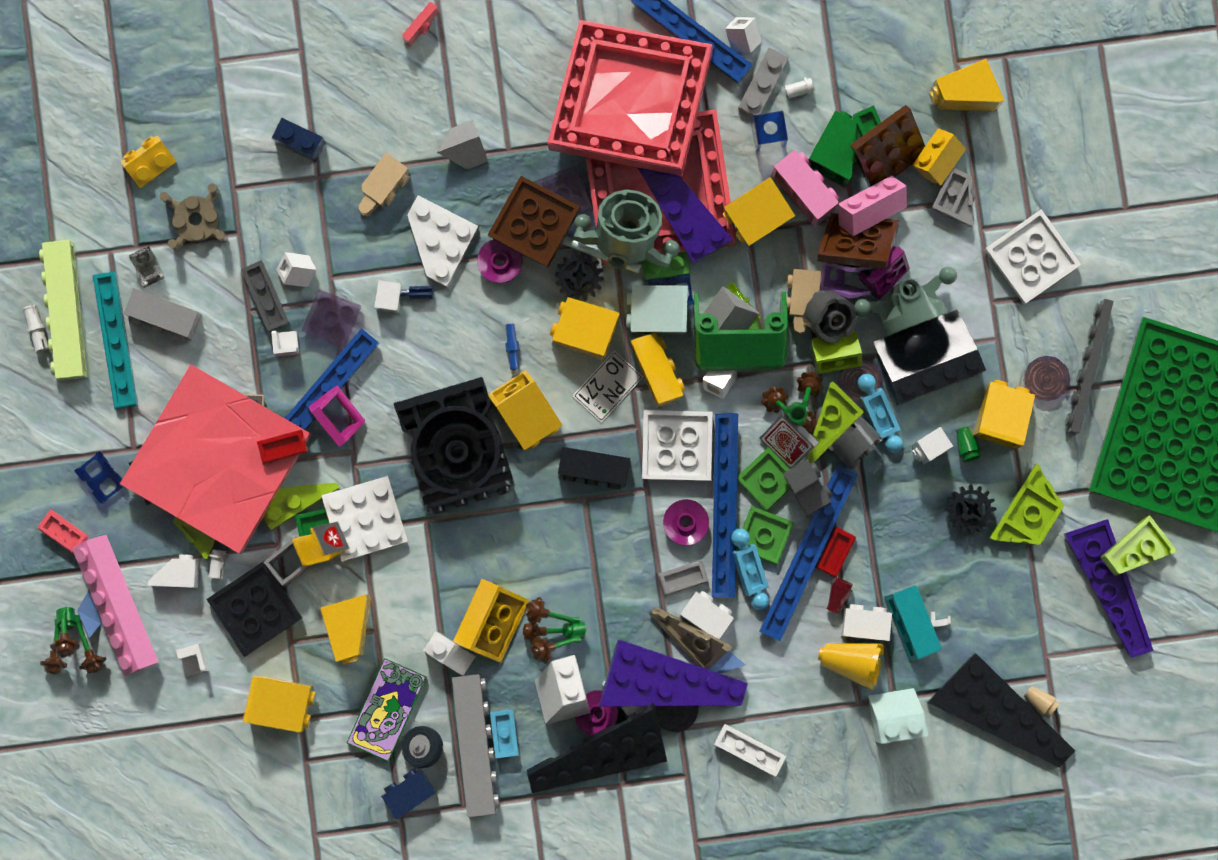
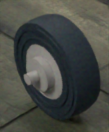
[402,726,443,768]

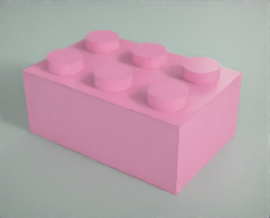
[771,149,839,227]

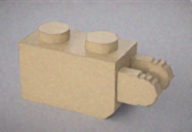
[358,153,410,217]
[786,269,821,336]

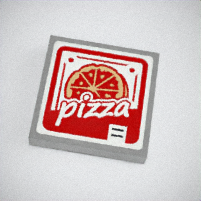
[759,413,819,469]

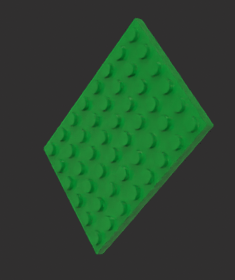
[1088,317,1218,533]

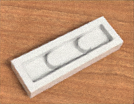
[714,724,787,777]

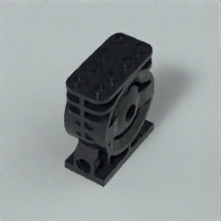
[393,377,515,515]

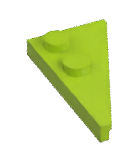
[805,381,864,464]
[263,483,340,530]

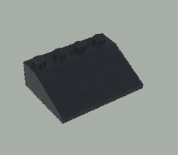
[872,309,986,406]

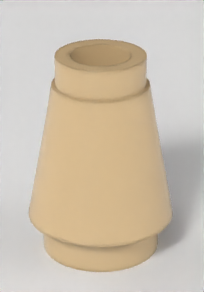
[1024,686,1060,718]

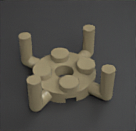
[160,183,228,252]

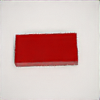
[257,429,308,464]
[815,527,856,578]

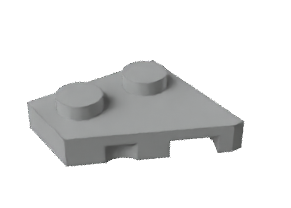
[931,168,973,227]

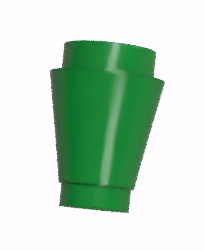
[956,426,981,462]

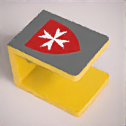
[292,521,350,567]

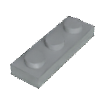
[738,48,789,119]

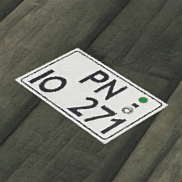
[572,350,644,423]

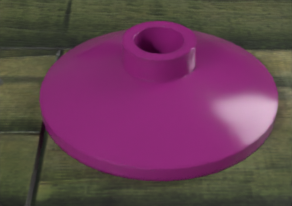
[477,239,523,283]
[663,499,709,545]
[575,690,619,736]

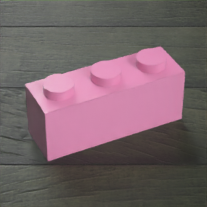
[838,176,907,236]

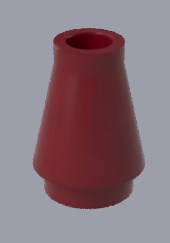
[826,578,853,614]

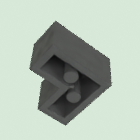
[783,459,833,518]

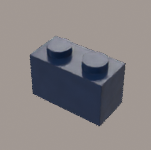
[272,117,326,162]
[381,768,437,820]

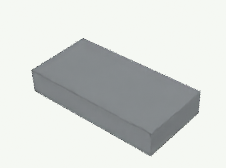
[658,560,709,596]

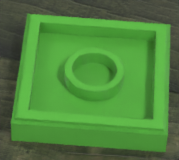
[737,447,790,511]
[736,506,794,565]

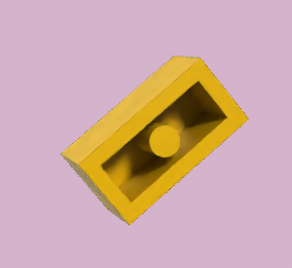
[913,128,966,186]

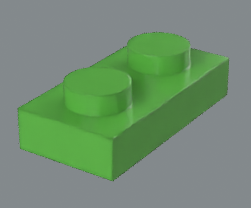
[642,252,690,281]

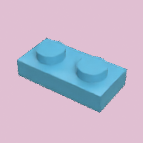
[490,709,519,758]

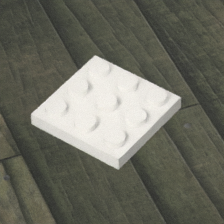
[984,209,1081,305]
[642,410,713,481]
[321,476,408,562]

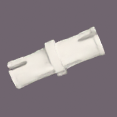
[22,304,49,352]

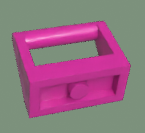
[308,386,365,447]

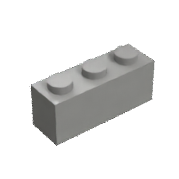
[124,288,201,342]

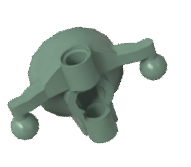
[573,190,680,269]
[854,266,957,335]

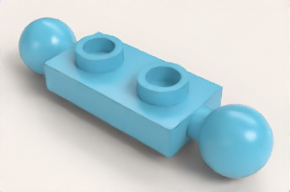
[858,374,903,453]
[731,529,769,611]

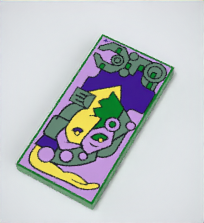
[347,658,427,762]

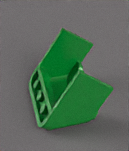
[693,292,788,371]

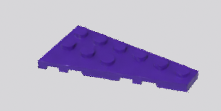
[598,640,748,707]

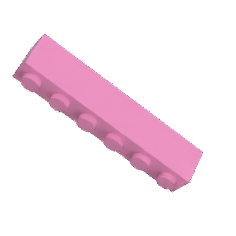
[72,535,158,676]

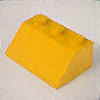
[630,333,685,408]
[453,579,529,663]

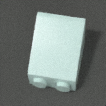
[626,286,688,334]
[868,688,928,744]

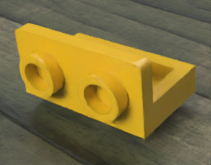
[121,135,177,188]

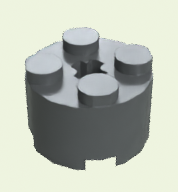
[802,290,858,343]
[829,416,883,470]

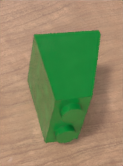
[808,110,855,188]

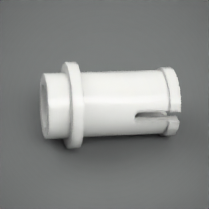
[785,77,815,99]
[208,549,228,579]

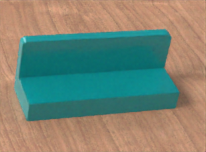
[885,585,942,661]

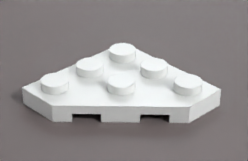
[407,195,479,287]

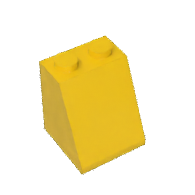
[929,59,1004,112]
[723,176,795,246]
[550,297,620,361]
[488,370,563,450]
[973,380,1035,449]
[320,594,371,665]
[243,675,316,732]

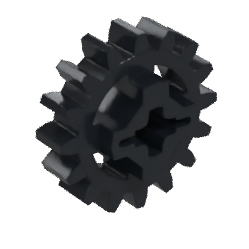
[555,252,604,301]
[945,484,997,535]

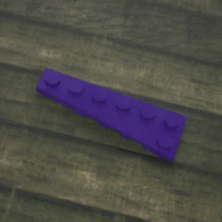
[1064,519,1154,658]

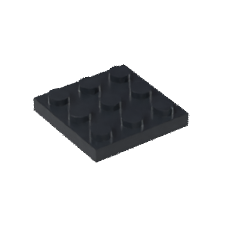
[207,561,303,657]

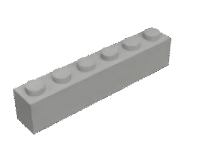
[452,674,500,817]

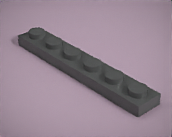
[1065,299,1114,435]

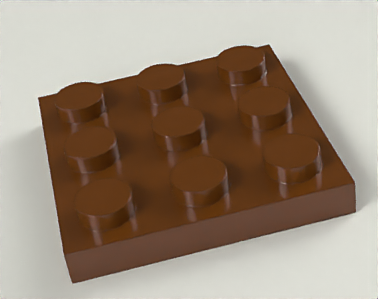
[850,105,925,187]
[488,176,581,268]
[818,213,899,269]

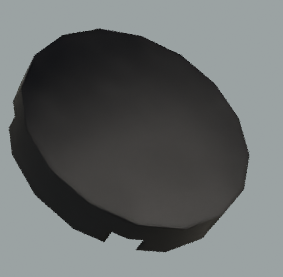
[655,706,699,732]

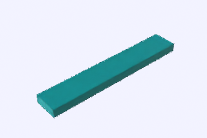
[92,271,138,410]

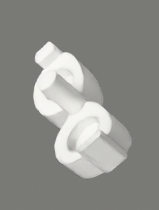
[930,612,951,627]

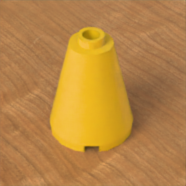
[818,643,884,690]

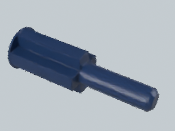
[400,285,434,299]

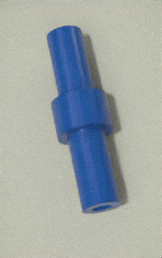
[505,323,520,370]

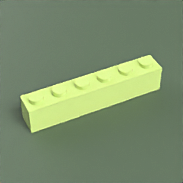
[39,240,88,381]

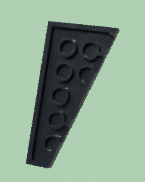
[927,653,1076,767]
[527,702,667,793]

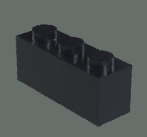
[558,447,630,490]

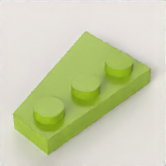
[1101,515,1178,576]

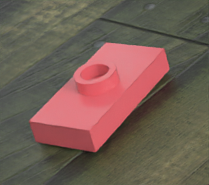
[402,2,439,46]
[37,509,89,555]

